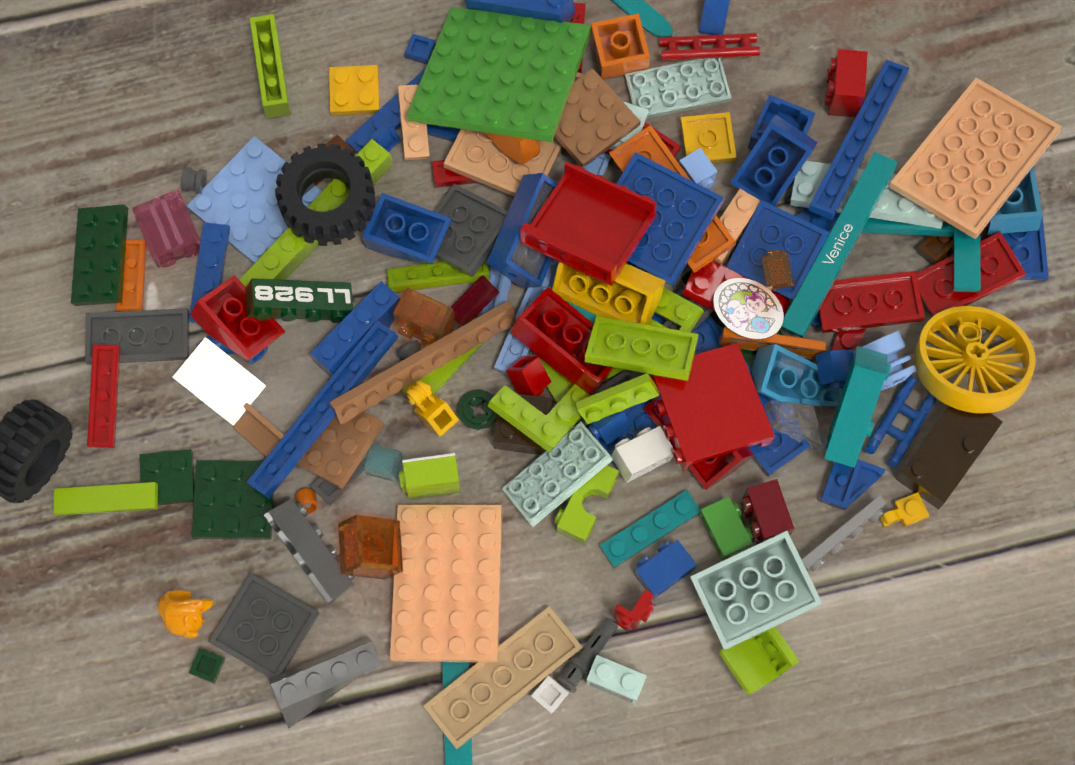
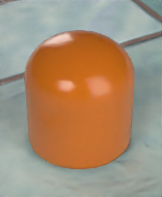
[295,488,318,514]

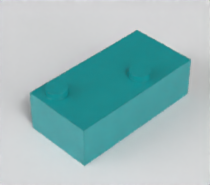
[824,346,891,468]

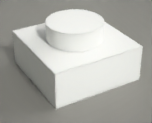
[531,676,569,715]

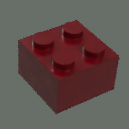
[740,479,795,545]

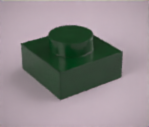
[189,648,225,684]

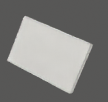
[173,337,266,425]

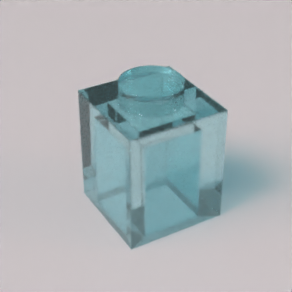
[364,444,404,482]

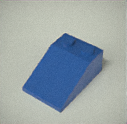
[362,193,452,264]

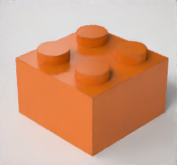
[590,13,650,79]

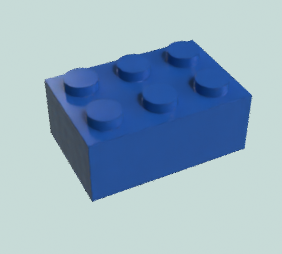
[730,115,818,206]

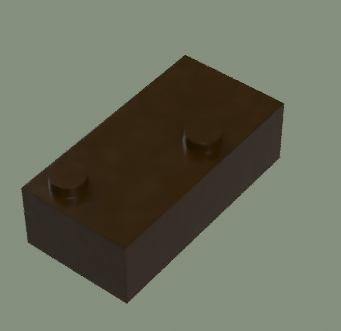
[896,406,1003,510]

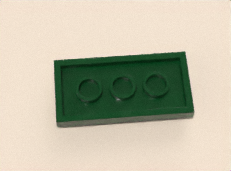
[71,204,128,306]

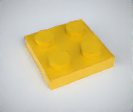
[329,65,380,116]
[680,112,737,164]

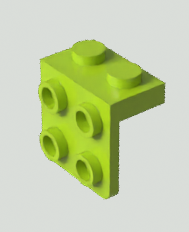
[719,626,800,695]

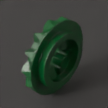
[458,389,497,430]

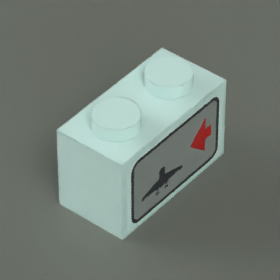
[586,655,647,704]

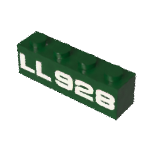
[245,278,354,323]

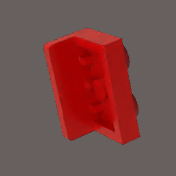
[613,590,655,631]

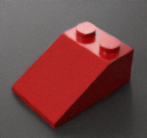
[190,275,286,361]

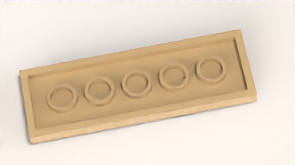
[423,606,583,750]

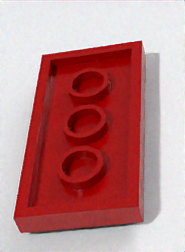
[916,231,1026,317]
[681,261,790,334]
[818,271,925,334]

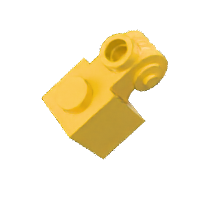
[406,380,459,437]

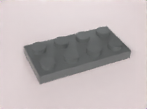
[85,308,189,365]

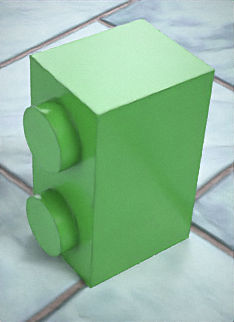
[699,497,753,561]

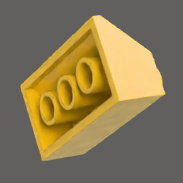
[552,262,665,325]

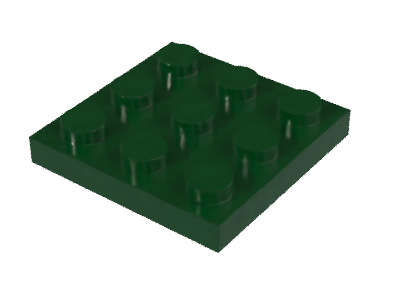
[192,460,274,540]

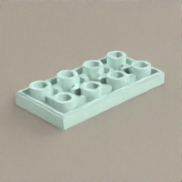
[625,58,731,119]
[501,422,613,527]

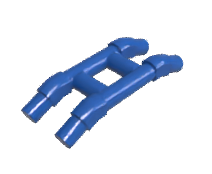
[865,375,937,468]

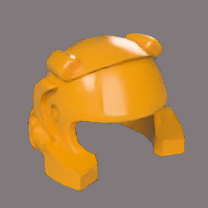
[157,590,214,638]

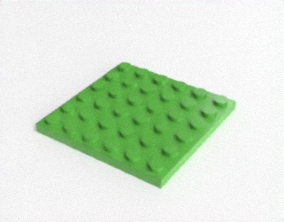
[407,7,592,142]

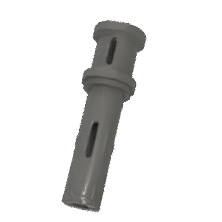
[555,617,618,693]

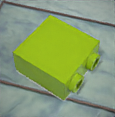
[399,453,461,500]

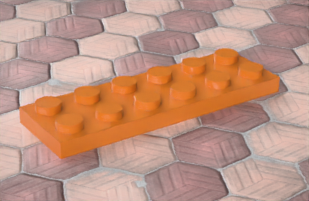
[609,125,736,273]

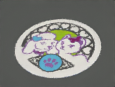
[713,278,784,339]

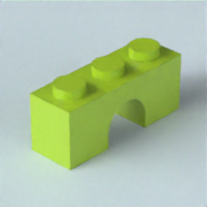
[554,465,619,545]

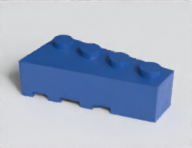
[464,0,576,23]

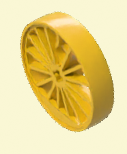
[914,306,1036,413]

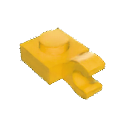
[880,492,929,527]

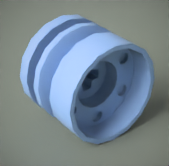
[852,331,918,391]

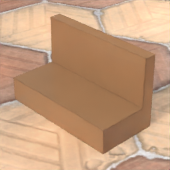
[232,403,284,457]

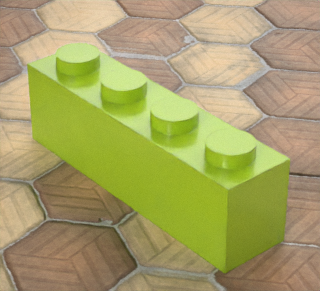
[250,14,291,119]

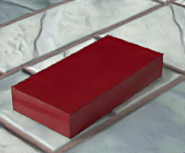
[447,275,500,326]

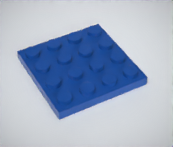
[616,152,724,287]

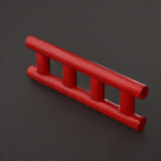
[659,33,760,61]

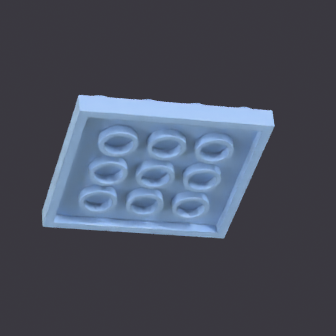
[187,136,322,264]

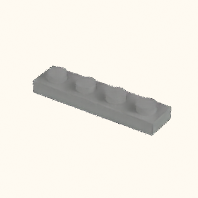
[802,495,887,572]

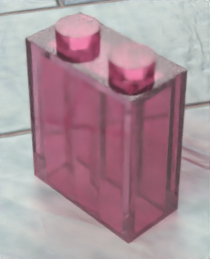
[132,189,201,268]

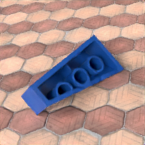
[310,281,402,377]

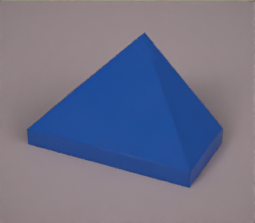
[699,0,730,35]

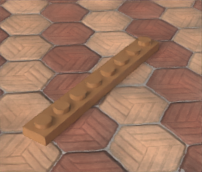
[330,300,516,424]

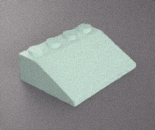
[690,531,823,650]

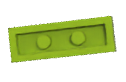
[576,373,659,424]

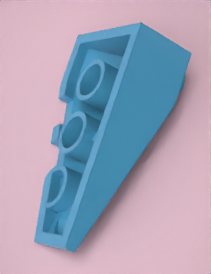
[751,344,843,408]

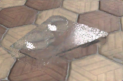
[765,400,826,452]

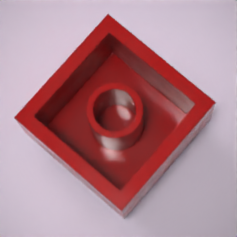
[824,49,868,118]

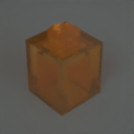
[761,250,796,291]

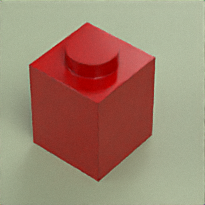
[506,356,551,396]

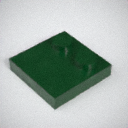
[139,449,195,505]

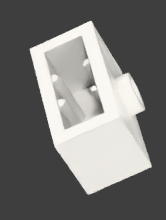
[611,426,674,483]

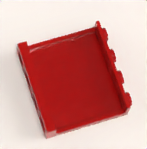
[520,162,656,286]
[649,342,775,471]

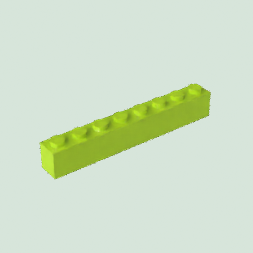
[240,139,393,287]

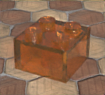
[393,287,456,347]
[338,515,403,580]

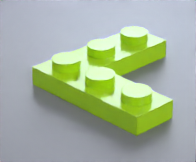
[488,384,590,453]

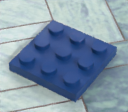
[727,200,830,300]

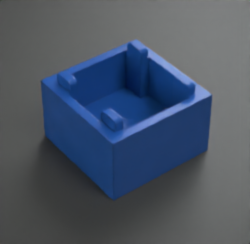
[748,94,815,150]

